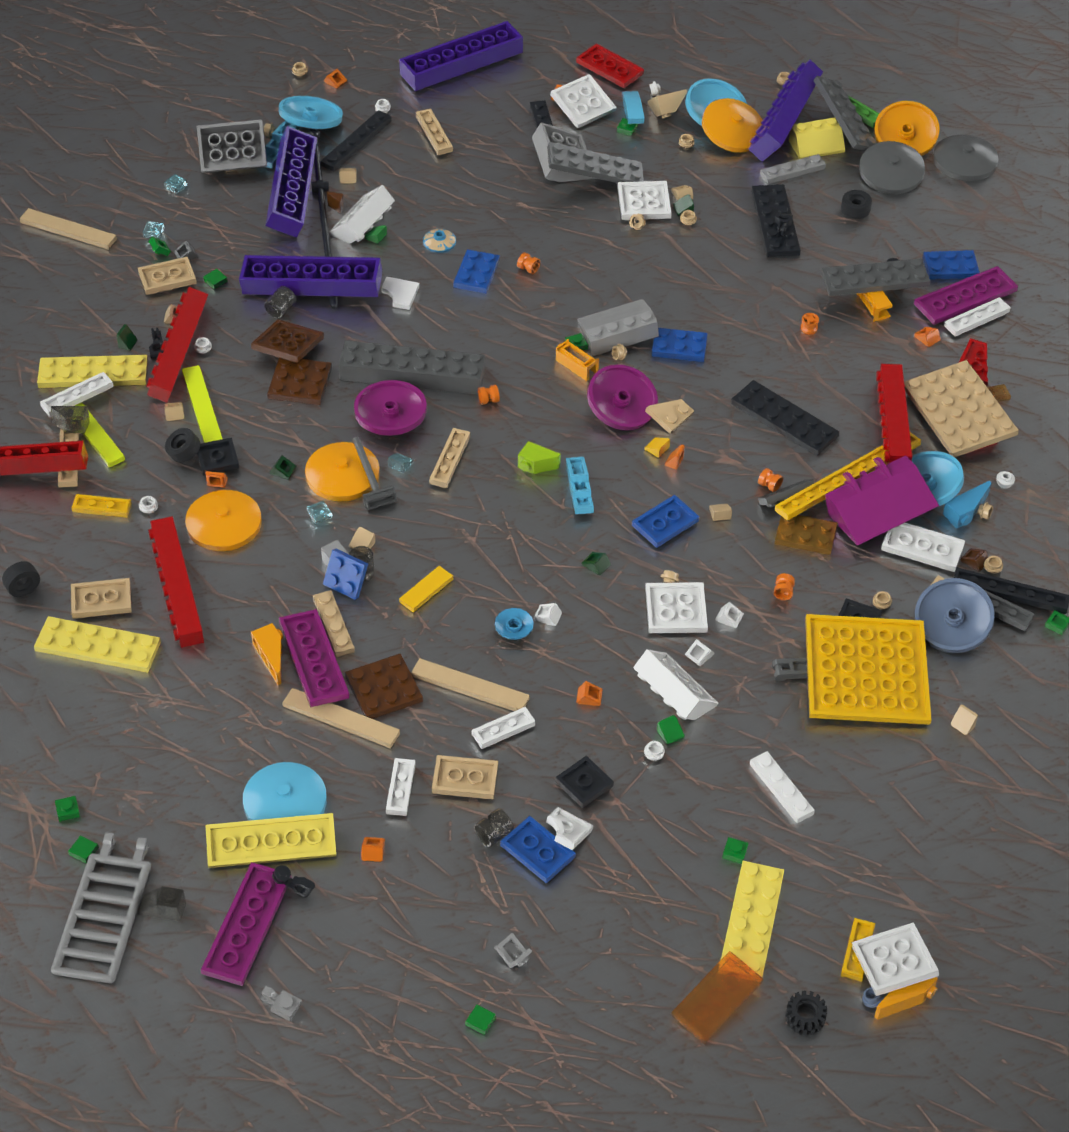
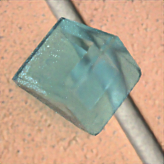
[388,453,413,473]

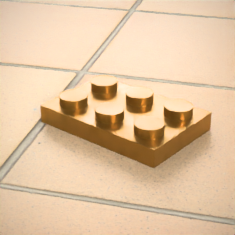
[775,515,837,555]

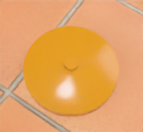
[702,98,762,153]
[874,101,940,156]
[305,442,380,501]
[185,490,262,551]

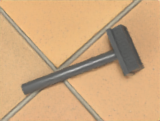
[352,437,397,510]

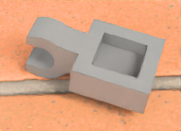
[261,986,302,1022]

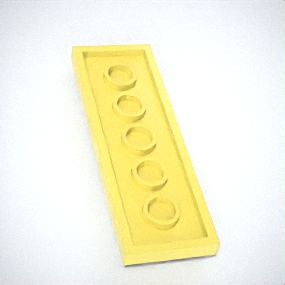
[37,355,148,388]
[34,616,161,673]
[205,813,337,868]
[718,861,784,983]

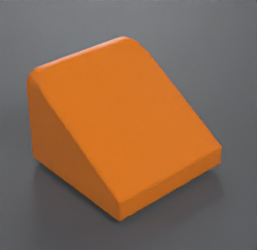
[324,68,348,89]
[914,327,941,347]
[665,444,685,469]
[205,471,228,488]
[576,681,603,706]
[361,837,385,862]

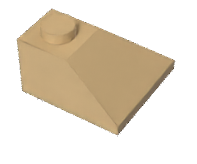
[647,89,687,119]

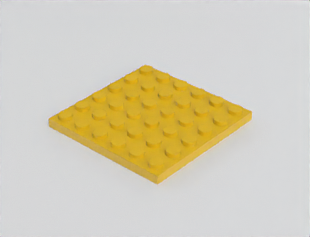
[805,614,931,725]

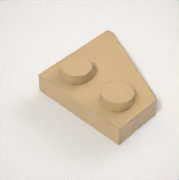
[645,399,694,434]

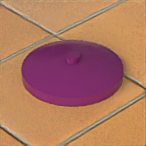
[587,364,658,430]
[354,380,427,435]

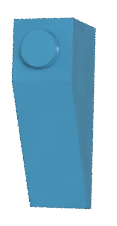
[943,481,992,529]

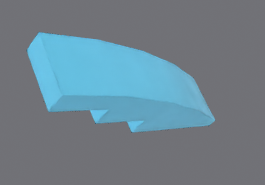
[622,91,645,124]
[265,120,300,169]
[566,457,594,514]

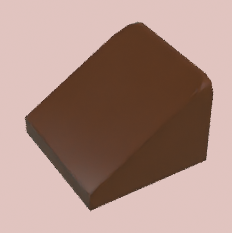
[327,191,344,214]
[960,548,988,571]

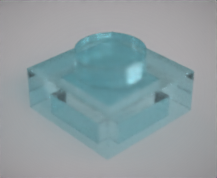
[164,174,188,194]
[143,221,164,239]
[306,500,332,524]

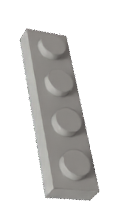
[760,154,826,184]

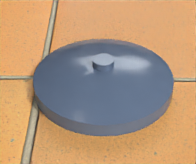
[915,578,994,653]

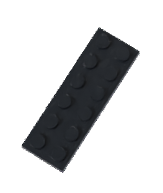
[751,184,801,257]
[731,380,840,456]

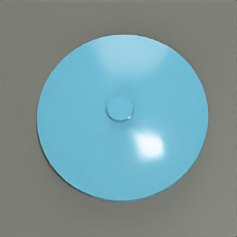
[685,79,747,126]
[278,96,343,129]
[912,451,964,506]
[243,762,327,821]

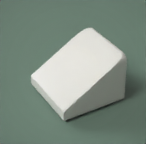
[715,602,744,628]
[533,603,562,626]
[685,639,715,666]

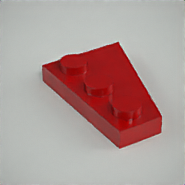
[959,338,988,387]

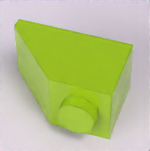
[518,441,561,474]

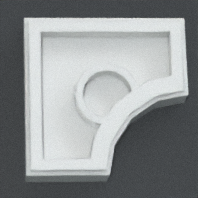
[381,277,419,310]
[546,807,593,850]

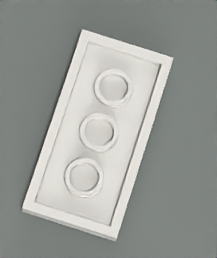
[881,523,965,572]

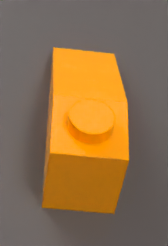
[251,623,284,685]
[874,977,938,1020]

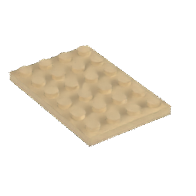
[904,360,1019,457]

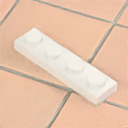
[944,297,1011,336]
[40,372,113,417]
[750,751,815,823]

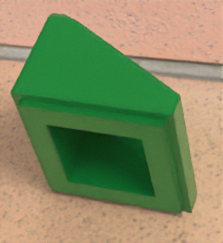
[364,225,387,244]
[657,715,685,745]

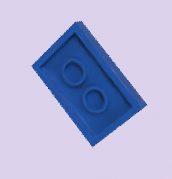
[453,249,500,294]
[923,250,980,280]
[652,328,707,362]
[632,495,699,548]
[500,816,576,883]

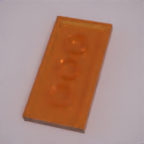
[671,951,763,1044]

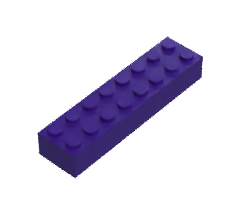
[399,21,523,91]
[748,59,823,162]
[265,126,317,238]
[239,255,383,297]

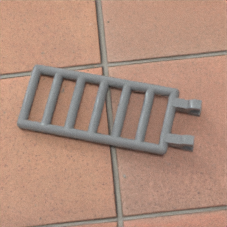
[51,832,151,984]

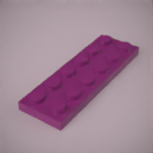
[914,266,1018,325]
[279,609,349,707]
[201,862,292,986]

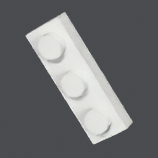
[472,707,535,749]
[386,758,415,816]

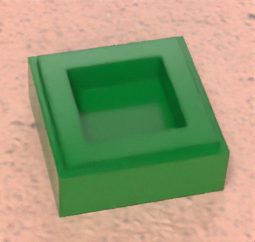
[203,269,228,289]
[1044,610,1069,635]
[68,835,99,864]
[465,1004,496,1035]

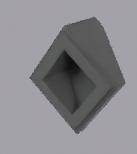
[173,241,199,260]

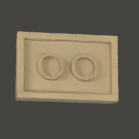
[138,257,197,295]
[71,578,132,619]
[432,755,498,800]

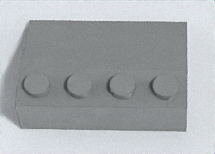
[197,119,267,173]
[532,122,595,182]
[577,299,659,357]

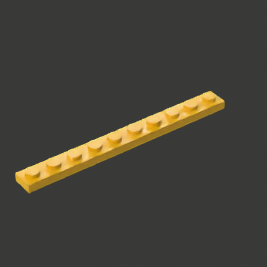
[775,432,921,521]

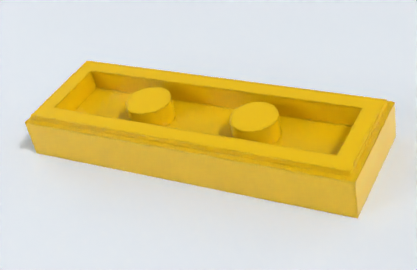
[71,494,132,518]
[399,566,453,613]
[841,918,876,982]

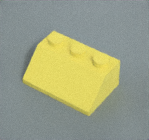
[789,117,845,159]

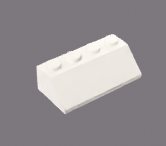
[329,185,395,244]
[633,649,719,720]

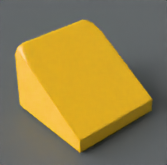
[644,437,670,458]

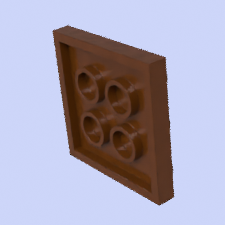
[251,319,324,363]
[267,358,332,405]
[345,653,423,719]

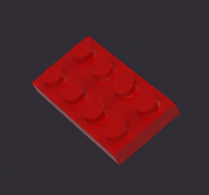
[576,43,644,88]

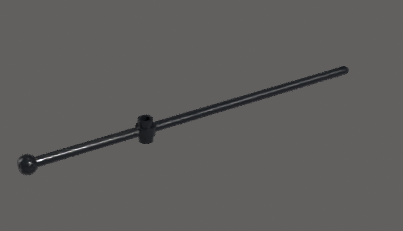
[308,129,337,309]

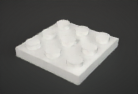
[550,74,617,129]
[617,181,672,220]
[645,582,708,633]
[852,922,939,996]

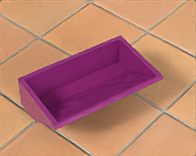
[825,456,939,545]

